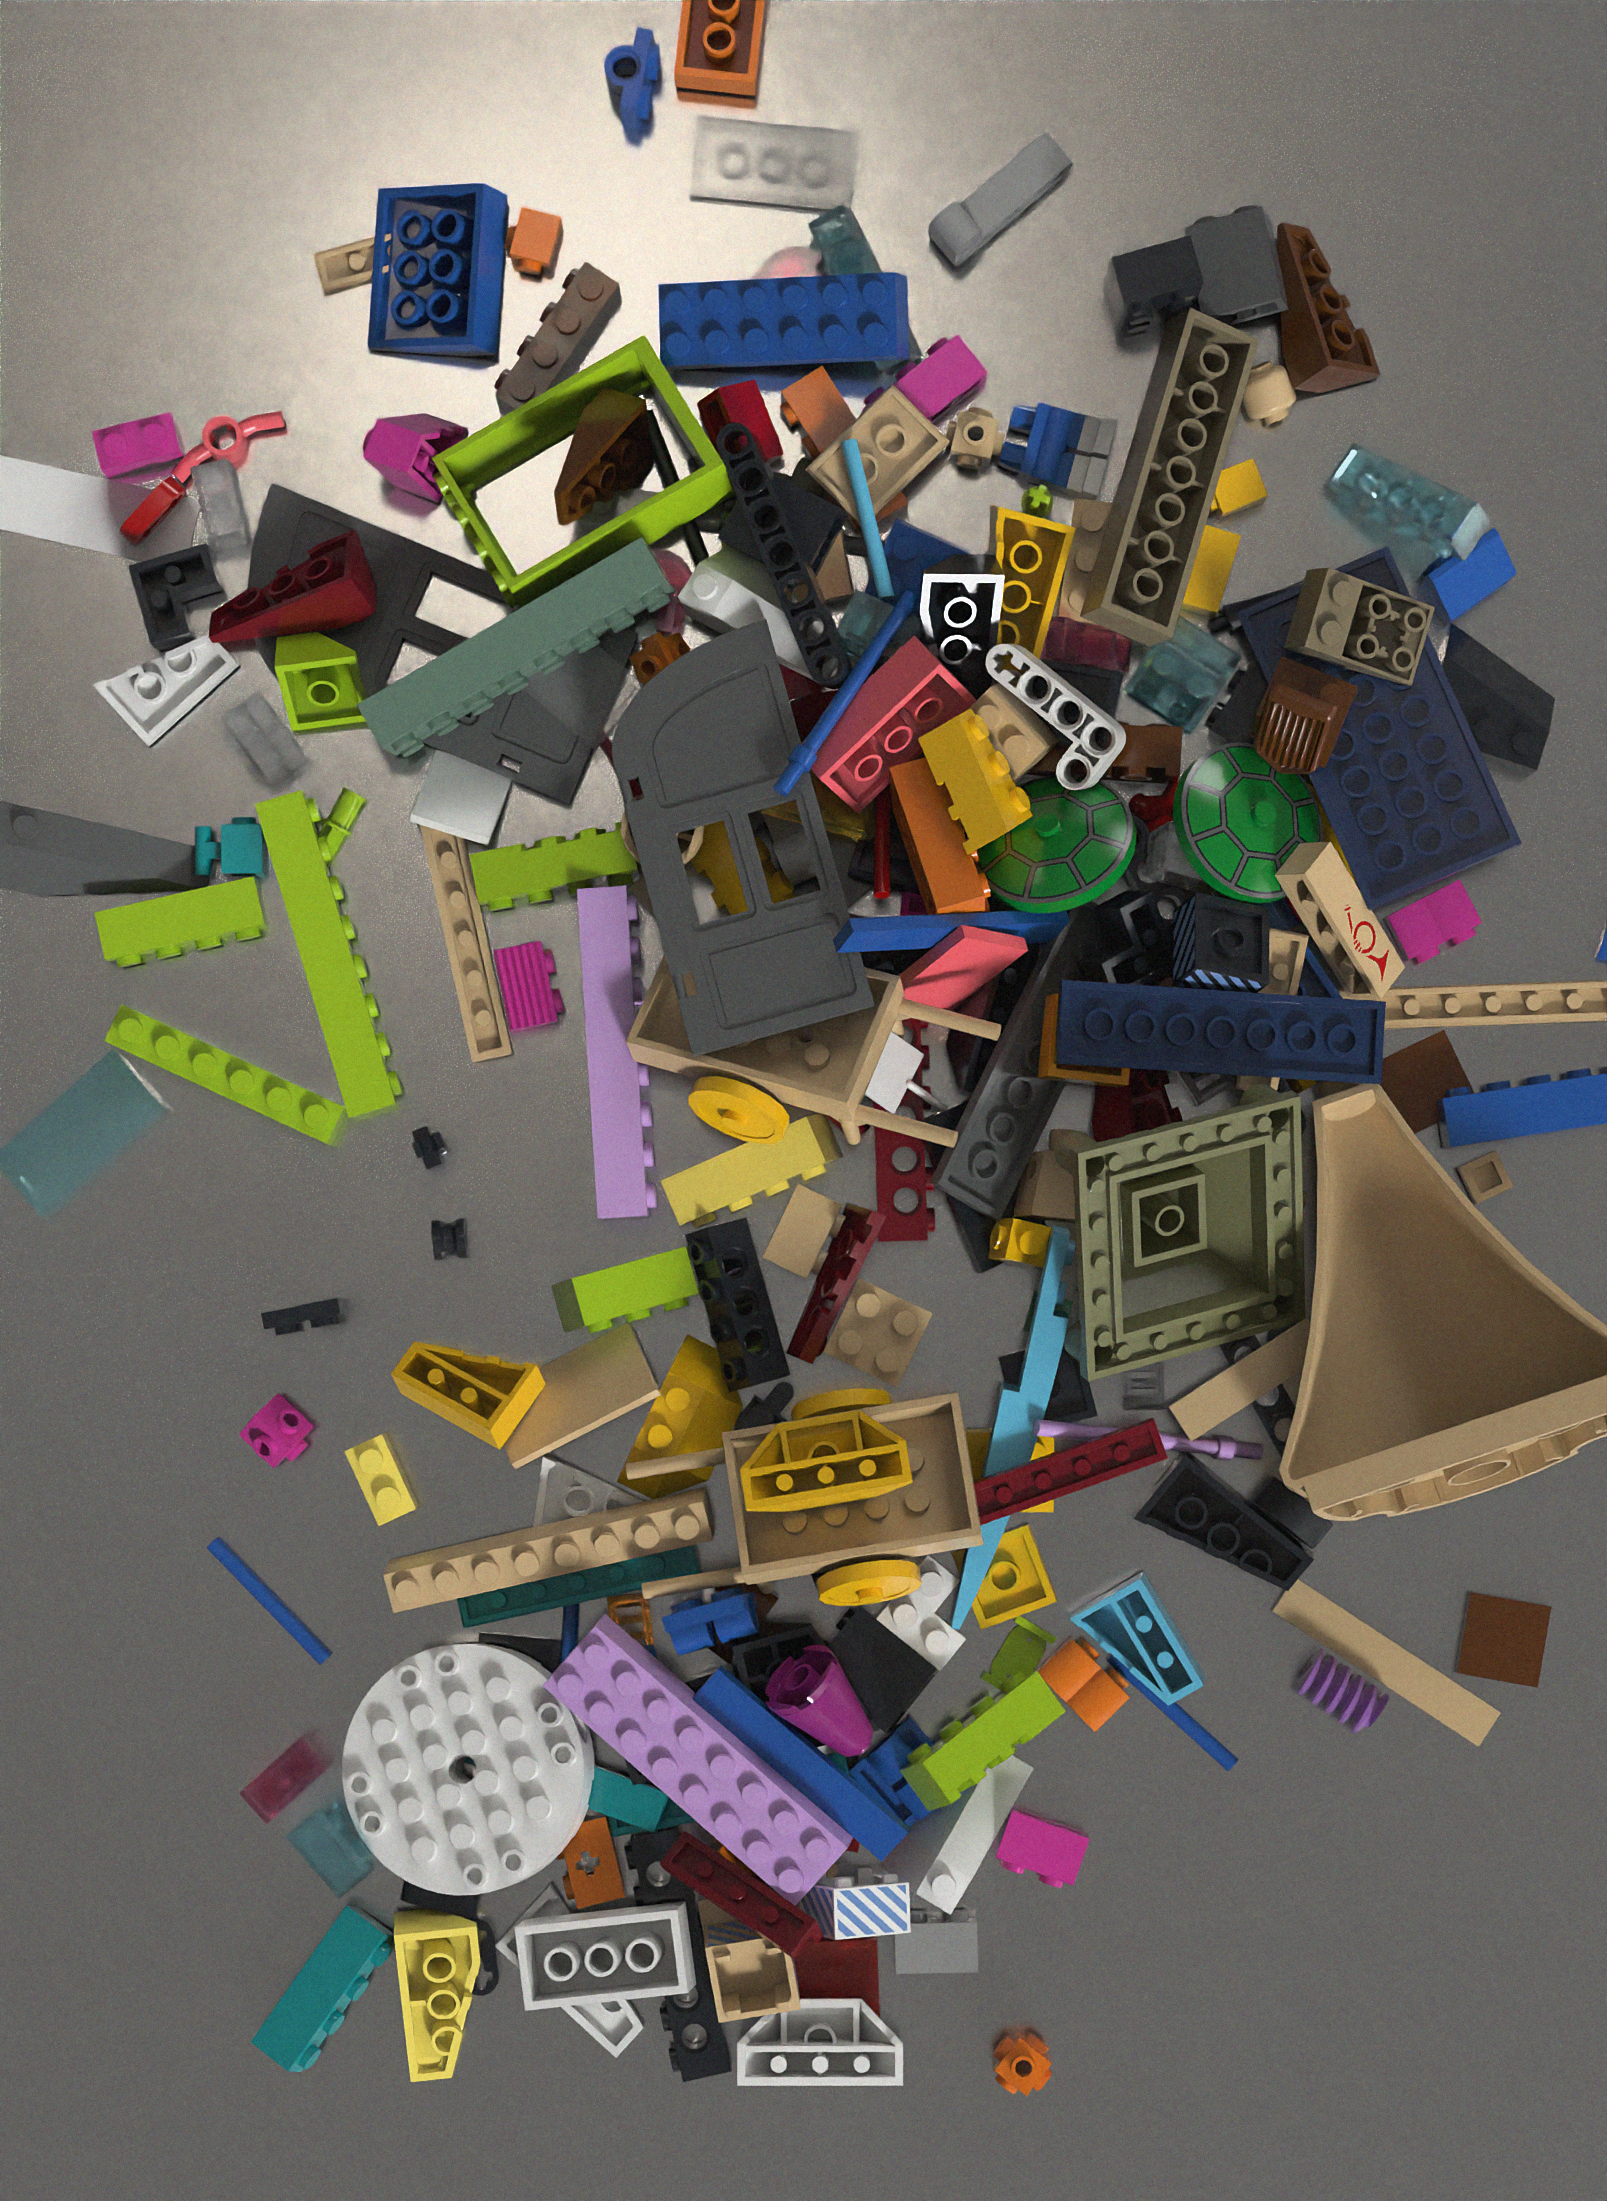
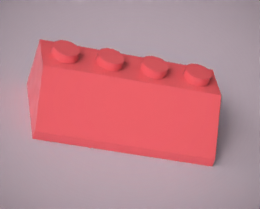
[801,635,977,814]

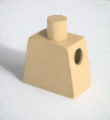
[1013,1129,1075,1224]

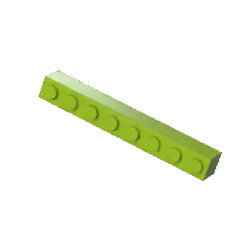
[255,790,403,1118]

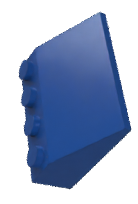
[367,183,508,356]

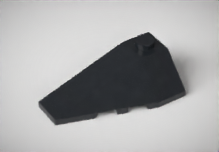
[918,554,1005,700]

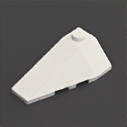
[678,546,838,685]
[879,1755,1034,1915]

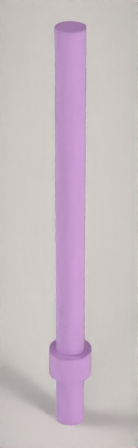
[1033,1419,1263,1461]

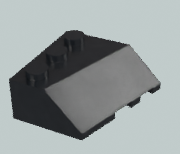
[1439,623,1555,776]
[727,1623,879,1747]

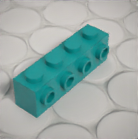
[251,1905,394,2072]

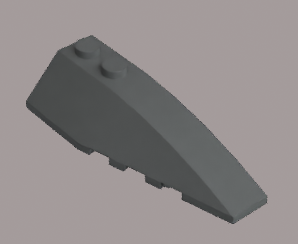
[0,801,215,896]

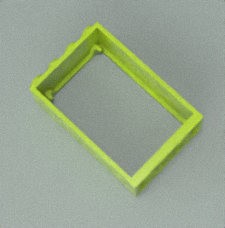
[432,335,735,609]

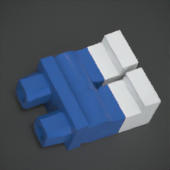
[998,402,1118,500]

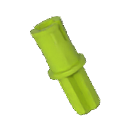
[1020,484,1053,519]
[318,787,366,866]

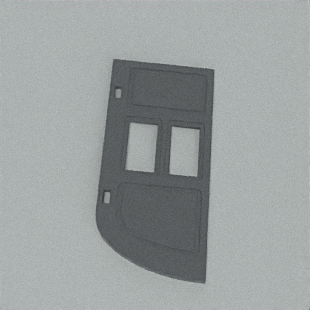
[248,483,639,803]
[612,619,875,1057]

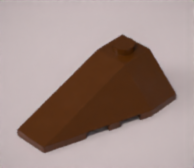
[1277,222,1381,393]

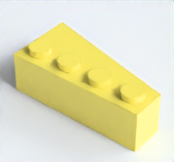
[661,1113,844,1228]

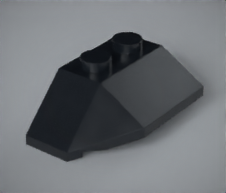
[946,943,1040,1093]

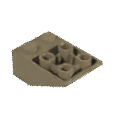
[1284,567,1435,686]

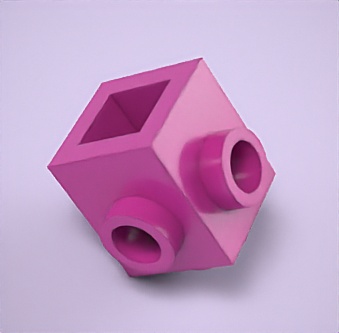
[239,1393,314,1468]

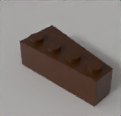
[1025,721,1183,785]

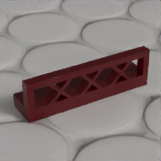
[660,1830,823,1959]

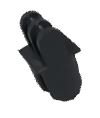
[734,1382,794,1431]

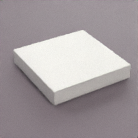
[410,750,512,846]

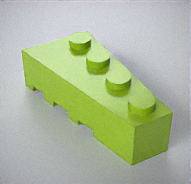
[469,821,640,911]
[899,1671,1066,1811]

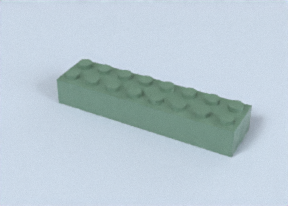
[357,537,676,757]

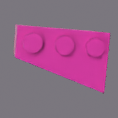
[362,413,468,503]

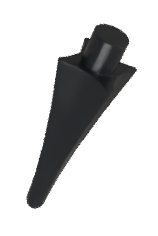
[1208,580,1304,636]

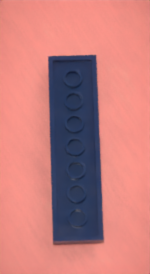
[1054,980,1386,1084]

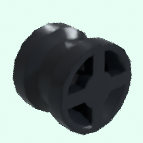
[431,1218,468,1261]

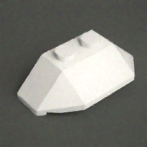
[737,1998,903,2086]

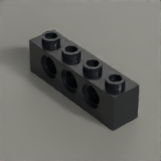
[685,1217,790,1392]

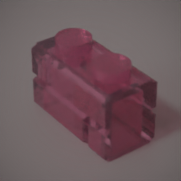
[239,1733,333,1824]

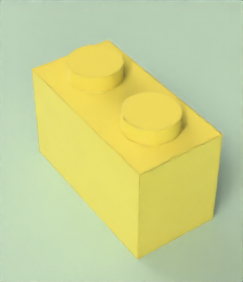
[344,1433,420,1526]

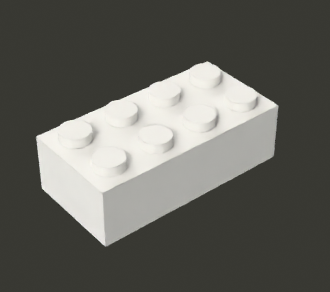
[514,1901,696,2011]

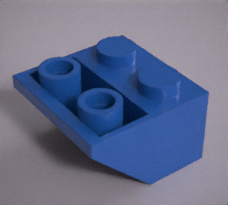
[1417,527,1517,627]

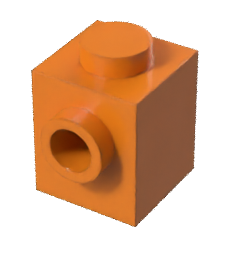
[505,207,563,275]

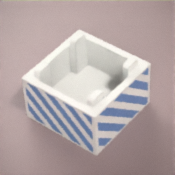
[800,1867,911,1940]

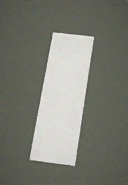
[0,455,201,561]

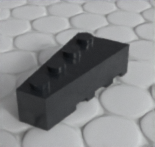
[1133,1452,1314,1591]

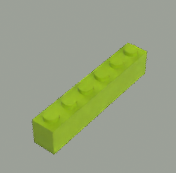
[104,1004,347,1146]

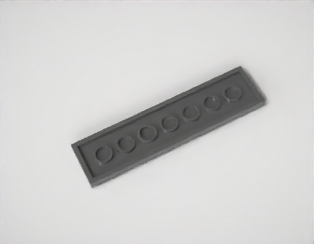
[930,901,1108,1221]

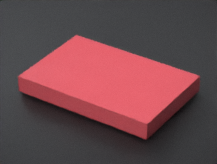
[899,925,1028,1011]

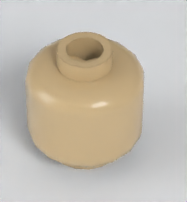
[1242,360,1296,424]

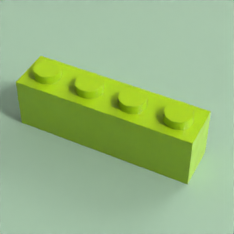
[94,876,269,968]

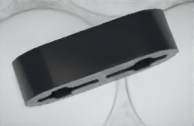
[399,1880,480,1917]
[466,1915,500,1996]

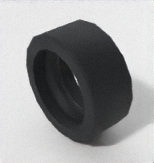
[1253,1476,1333,1549]

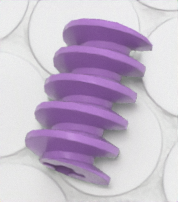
[1297,1648,1390,1733]

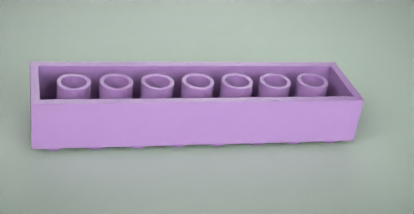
[577,886,657,1220]
[543,1614,853,1906]

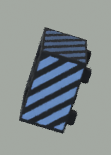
[1172,892,1269,993]

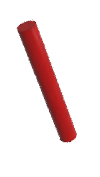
[874,784,891,899]

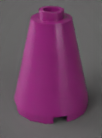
[765,1644,873,1757]

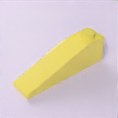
[394,1908,481,2082]

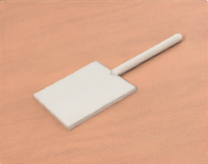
[865,1031,948,1114]

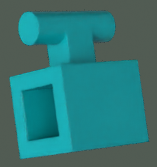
[195,817,267,877]

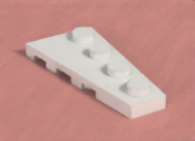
[495,1883,644,2058]

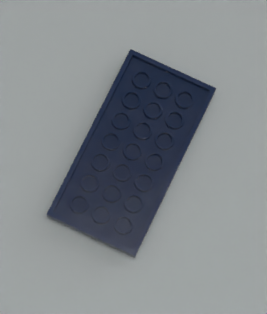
[1237,546,1522,911]

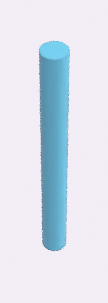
[841,439,894,601]

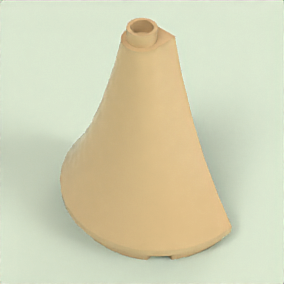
[1279,1081,1607,1521]

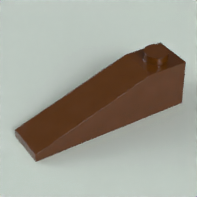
[554,387,653,526]

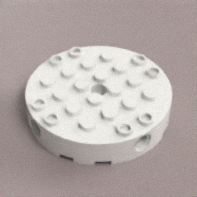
[342,1643,595,1895]

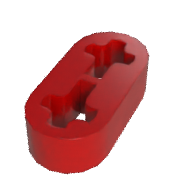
[119,476,186,547]

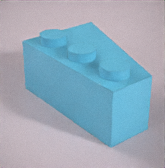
[1070,1571,1206,1706]

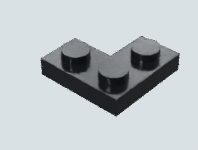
[261,1298,349,1336]

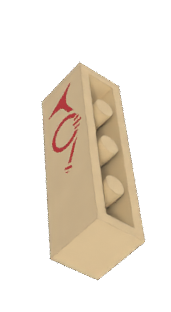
[1275,842,1405,1000]

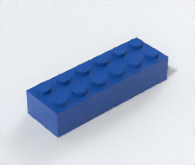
[658,272,909,370]

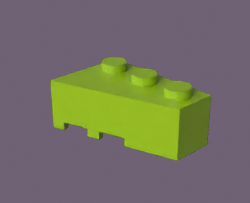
[551,1246,699,1334]

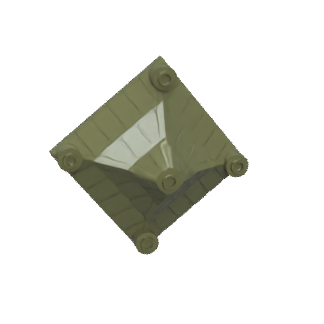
[1055,1083,1306,1381]

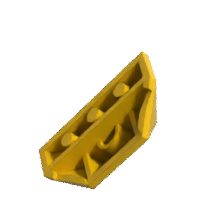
[617,1334,743,1499]
[740,1410,913,1512]

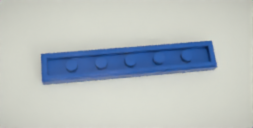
[833,910,1070,953]
[692,1665,910,1862]

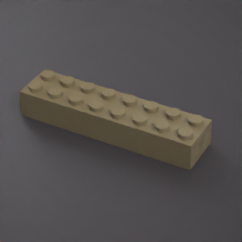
[1080,308,1260,647]

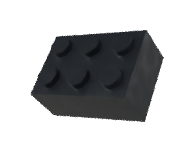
[1103,235,1204,333]

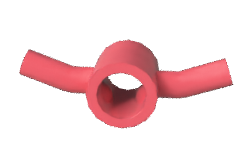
[170,411,285,483]

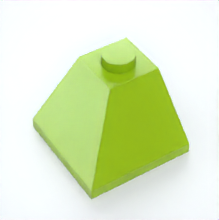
[274,632,367,731]

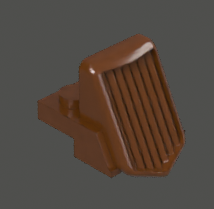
[1249,656,1358,774]

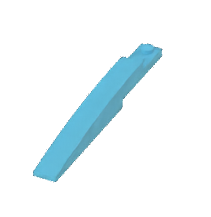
[950,1226,1076,1630]

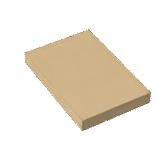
[805,384,950,527]

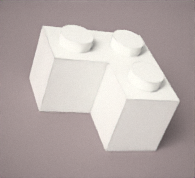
[875,1554,966,1671]

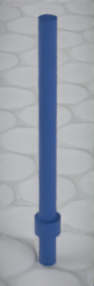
[773,590,919,797]

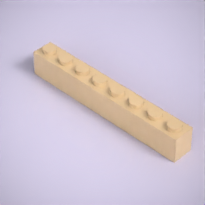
[383,1488,716,1613]

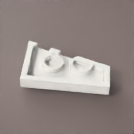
[93,634,239,746]
[533,1453,644,1527]

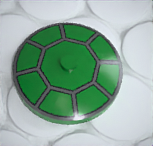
[1173,742,1323,904]
[975,774,1136,913]

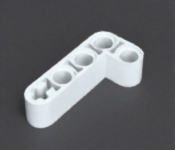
[985,644,1126,790]

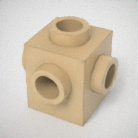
[946,407,1005,469]

